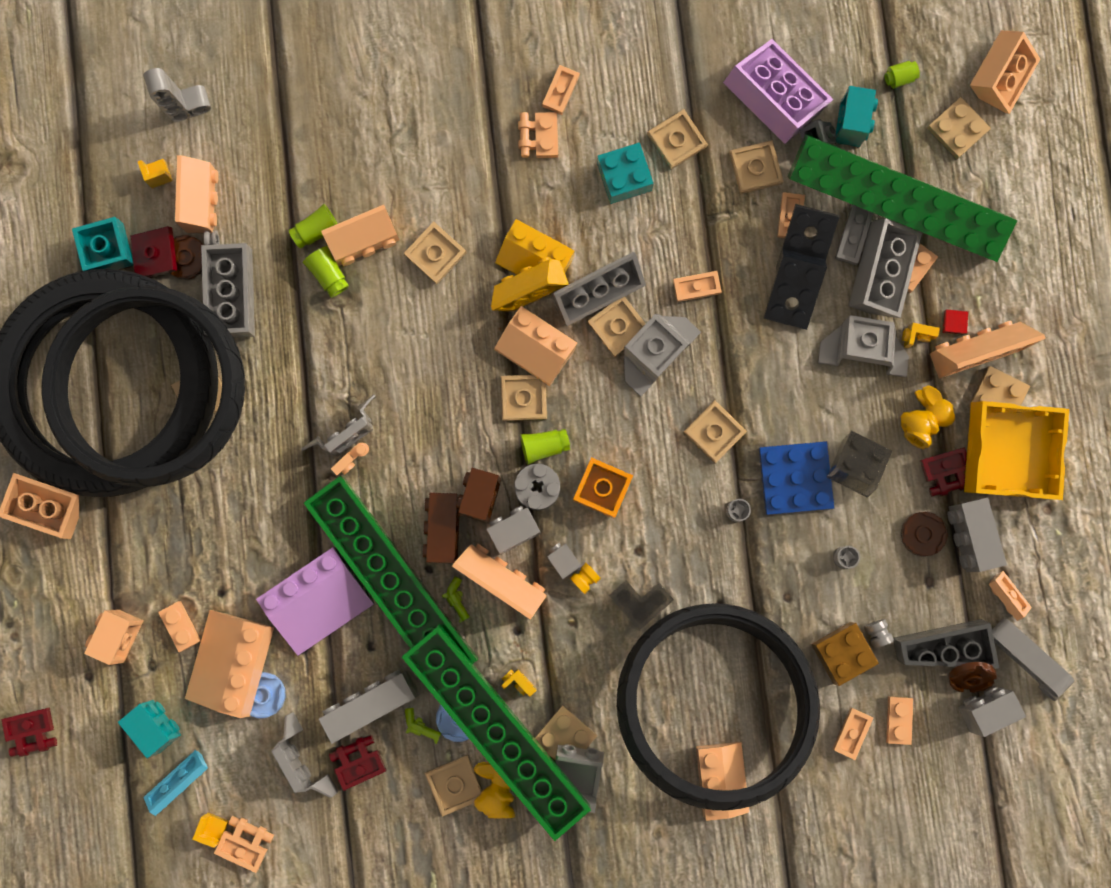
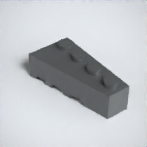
[893,619,999,668]

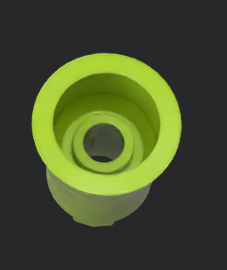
[289,204,338,249]
[302,246,349,298]
[520,429,570,465]

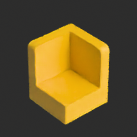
[137,159,173,189]
[192,813,229,848]

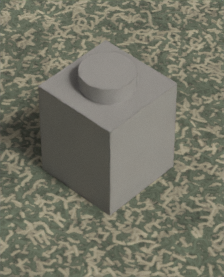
[547,543,581,579]

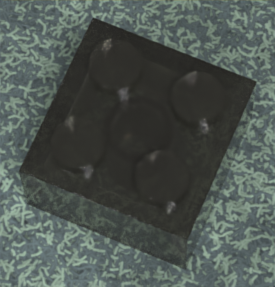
[827,430,892,498]

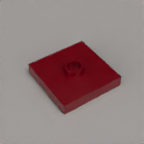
[130,226,177,277]

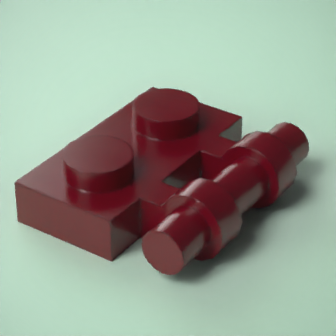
[920,447,967,497]
[1,707,57,757]
[329,735,387,791]

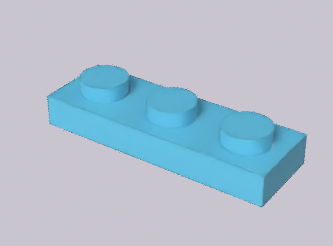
[143,750,208,816]

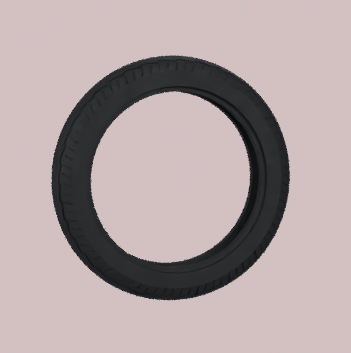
[0,269,218,497]

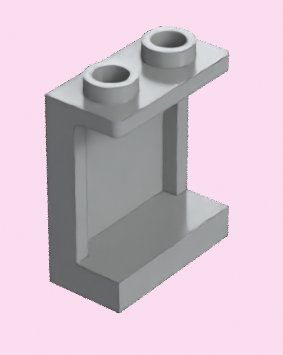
[555,744,604,813]

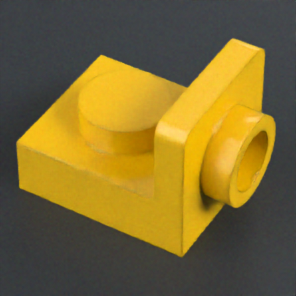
[902,323,940,348]
[501,669,537,697]

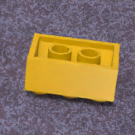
[495,219,575,294]
[491,257,569,311]

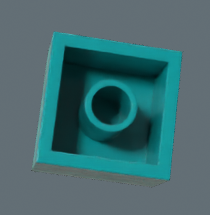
[835,86,878,147]
[597,142,654,204]
[72,217,133,271]
[118,700,181,759]

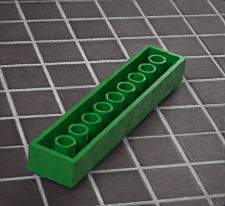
[787,134,1018,262]
[304,475,478,663]
[402,624,591,841]

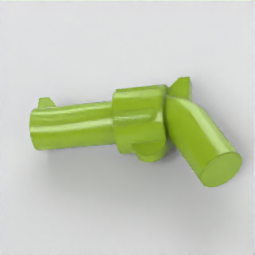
[442,576,470,623]
[405,708,441,744]

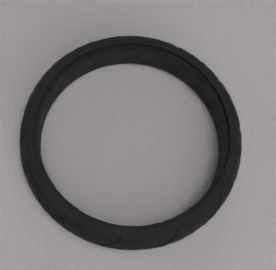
[42,285,245,487]
[616,603,820,811]

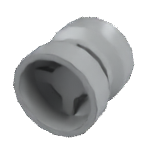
[725,499,751,522]
[833,546,860,569]
[864,619,894,649]

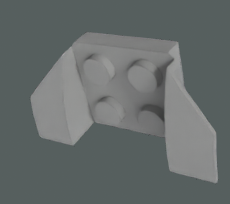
[624,314,701,396]
[818,315,909,377]
[301,395,376,456]
[271,712,338,798]

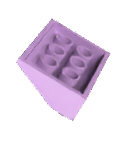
[723,39,833,144]
[256,547,374,656]

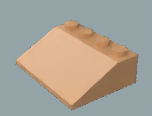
[930,321,1046,379]
[452,544,547,620]
[185,610,274,718]

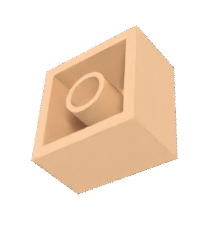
[84,610,144,665]

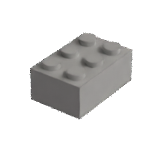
[947,497,1007,572]

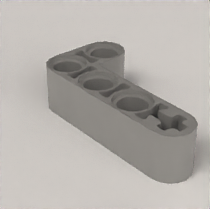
[143,68,211,122]
[992,618,1075,701]

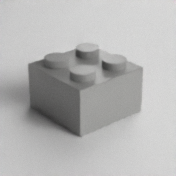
[487,506,541,555]
[958,686,1026,737]

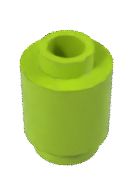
[884,61,920,89]

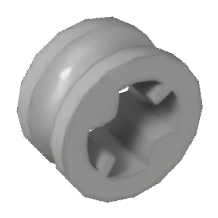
[204,230,220,245]

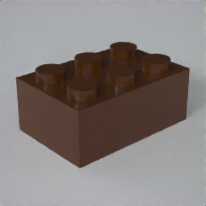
[456,468,502,523]
[423,492,460,564]

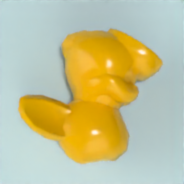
[900,385,955,449]
[473,762,515,819]

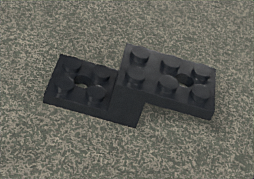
[764,204,840,330]

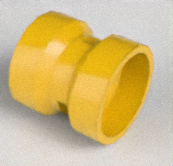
[570,563,601,594]

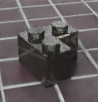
[608,580,674,630]

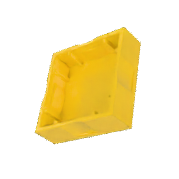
[964,401,1069,500]

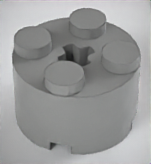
[515,464,560,511]

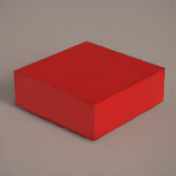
[943,309,969,335]

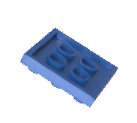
[759,441,835,515]

